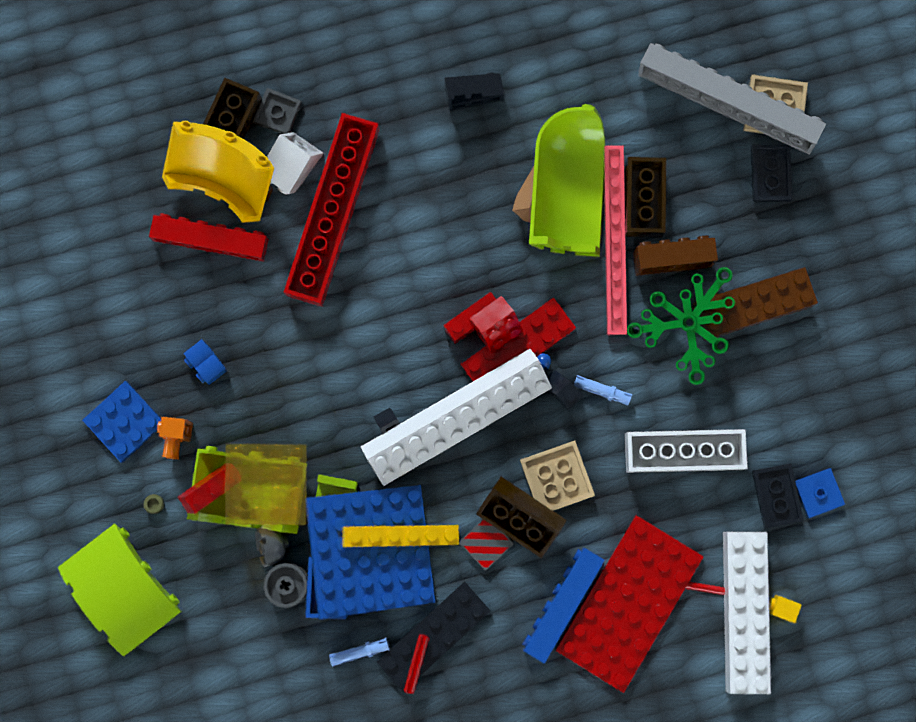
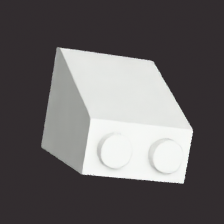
[267,132,323,195]

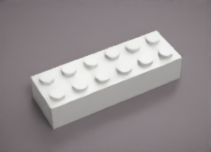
[625,429,747,473]

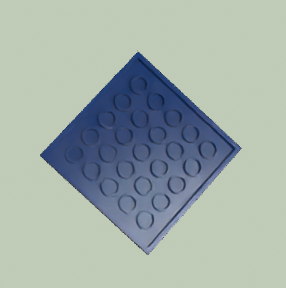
[305,485,435,619]

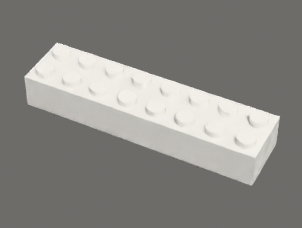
[723,532,771,694]

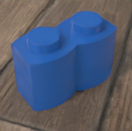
[184,339,228,385]

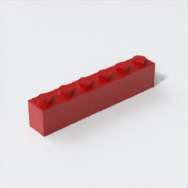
[149,213,268,262]

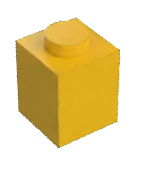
[769,595,802,623]

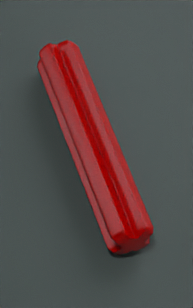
[404,634,429,694]

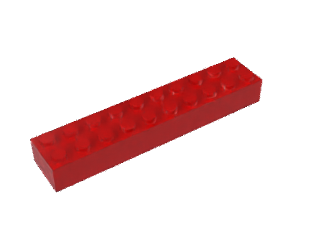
[284,113,380,307]

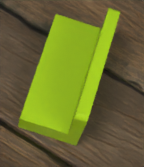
[316,474,358,497]

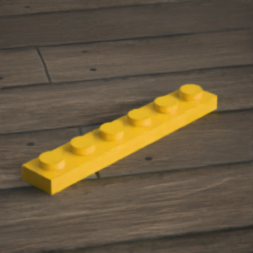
[342,525,459,547]

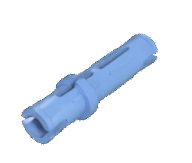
[574,375,632,406]
[329,638,390,667]

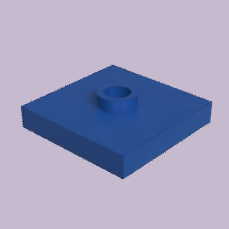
[795,468,845,518]

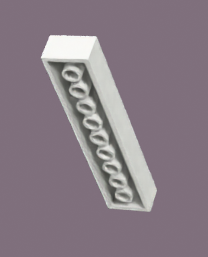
[361,349,552,486]

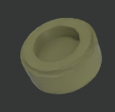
[144,494,165,514]

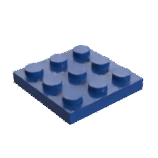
[82,381,161,463]

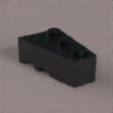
[444,72,505,111]

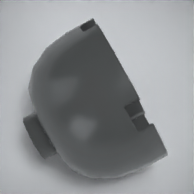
[255,527,289,567]

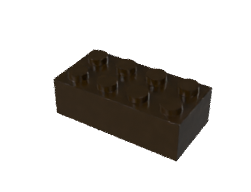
[203,78,262,139]
[625,157,666,238]
[476,476,567,558]

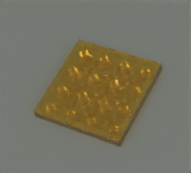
[225,444,307,525]

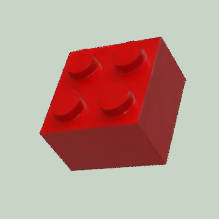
[470,296,523,353]

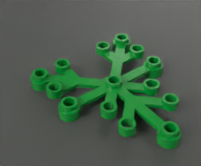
[627,267,735,385]

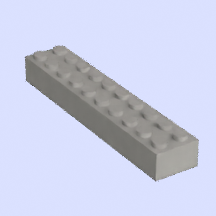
[639,43,826,155]

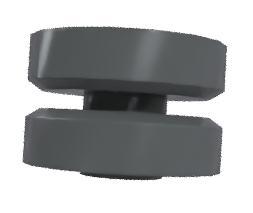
[264,563,308,608]

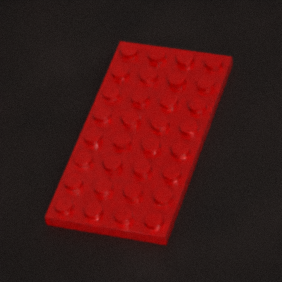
[555,515,704,693]

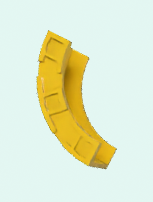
[162,121,275,223]

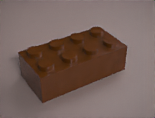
[633,235,718,276]

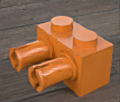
[157,417,193,460]

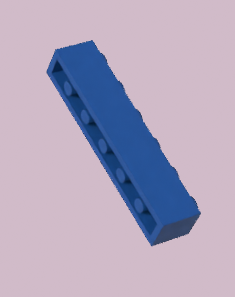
[522,548,605,663]

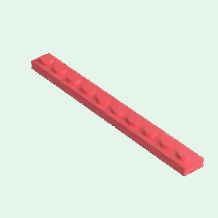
[604,146,627,335]

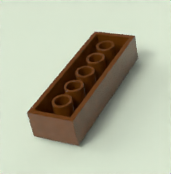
[692,267,818,341]

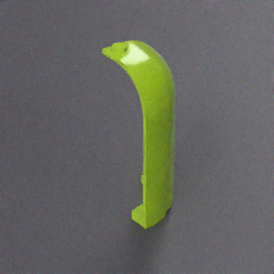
[529,104,606,257]

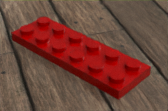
[461,297,576,381]

